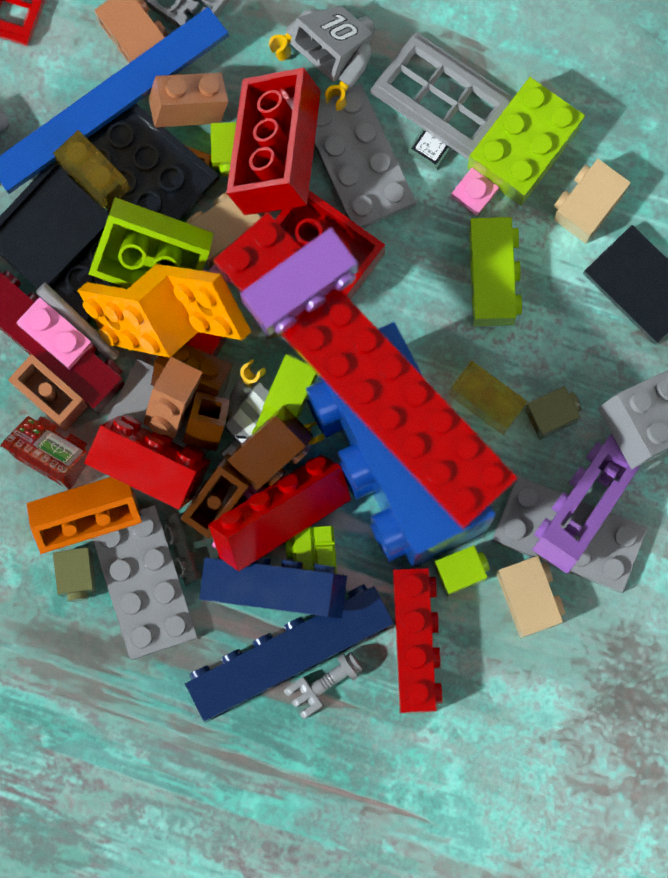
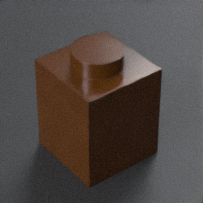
[182,391,230,451]

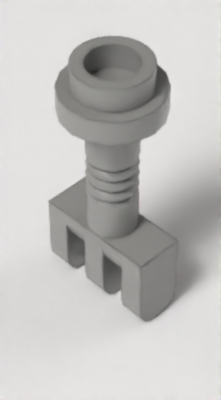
[284,652,363,720]

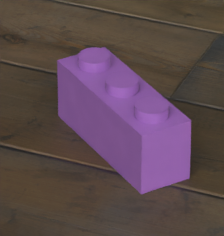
[240,228,357,336]

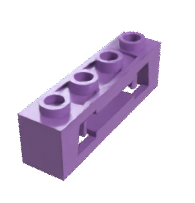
[532,434,641,574]

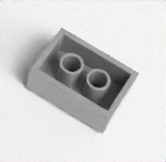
[598,370,668,470]

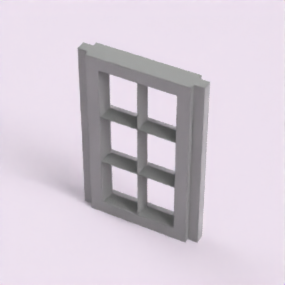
[370,32,513,160]

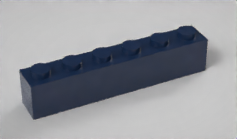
[184,584,394,722]

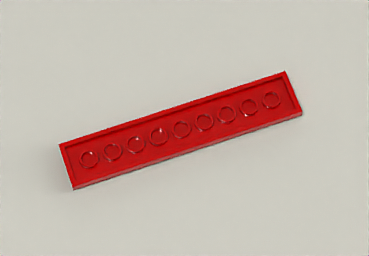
[213,212,518,530]

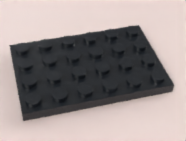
[0,104,220,322]

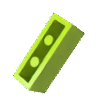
[469,217,522,327]

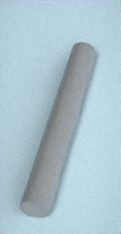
[36,283,120,361]

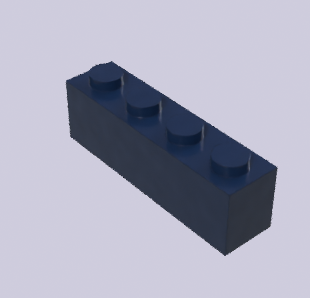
[199,554,347,618]

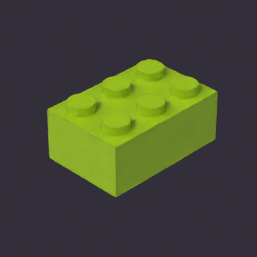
[467,77,585,207]
[89,197,214,288]

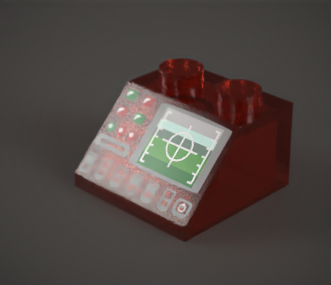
[0,416,89,490]

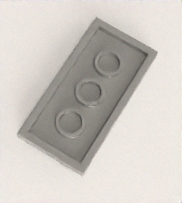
[314,83,416,228]
[492,476,648,593]
[92,505,198,661]

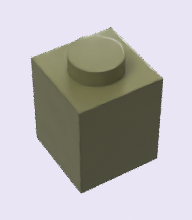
[524,386,582,440]
[53,547,97,602]

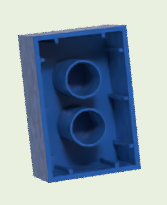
[305,321,495,569]

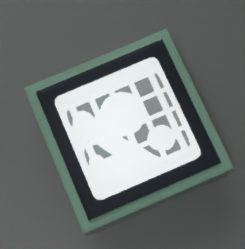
[408,129,452,171]

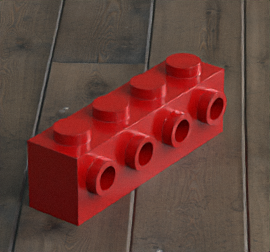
[208,454,351,572]
[392,568,443,714]

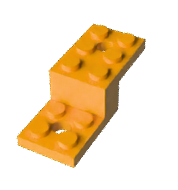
[77,264,252,358]

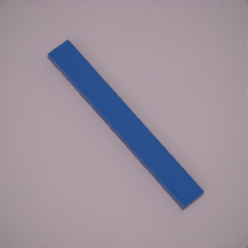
[0,7,229,194]

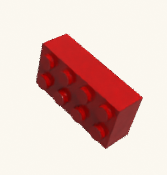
[226,67,321,215]

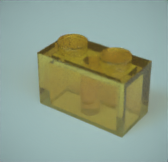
[53,130,130,211]
[449,360,528,436]

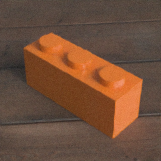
[26,477,142,554]

